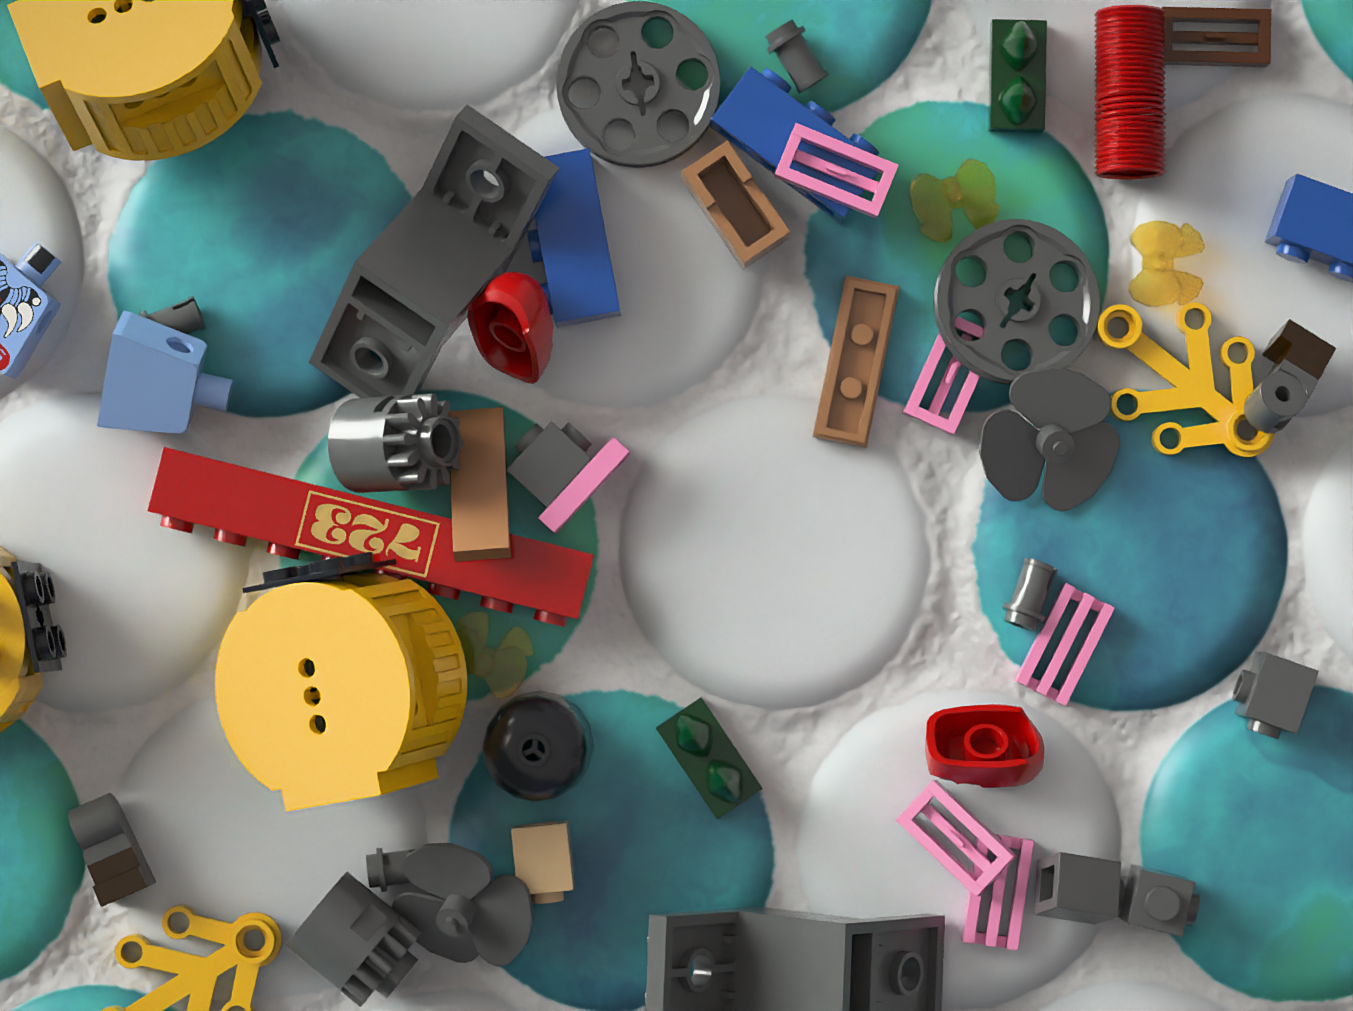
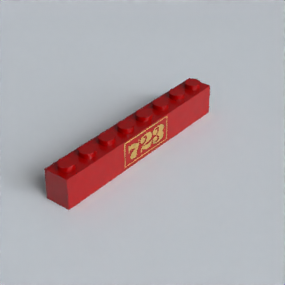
[147,447,595,627]

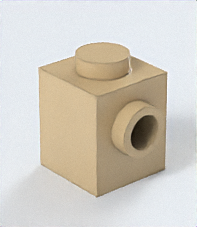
[511,820,575,904]

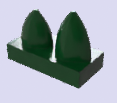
[988,19,1047,132]
[656,697,763,819]

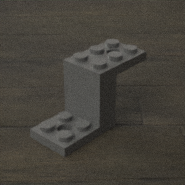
[309,105,560,398]
[645,907,945,1011]

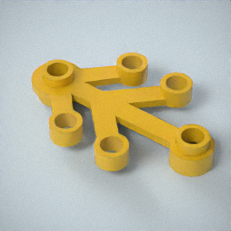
[1095,302,1275,457]
[101,904,283,1011]

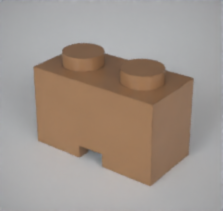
[682,140,790,270]

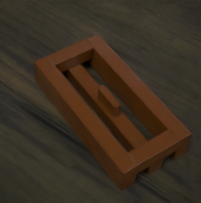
[1161,6,1272,67]

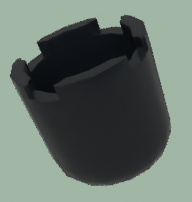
[482,690,594,802]

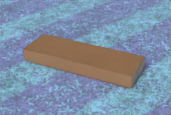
[812,275,900,448]
[448,407,511,562]

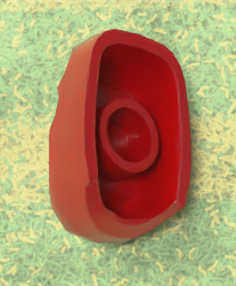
[467,271,554,384]
[925,704,1045,788]

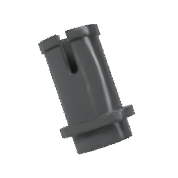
[765,19,829,93]
[140,296,206,334]
[1002,558,1058,632]
[366,848,415,892]

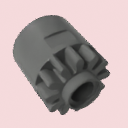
[328,394,463,493]
[286,871,422,1007]

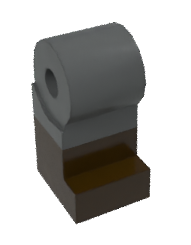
[1244,319,1336,434]
[68,793,156,907]

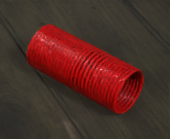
[1094,5,1166,180]

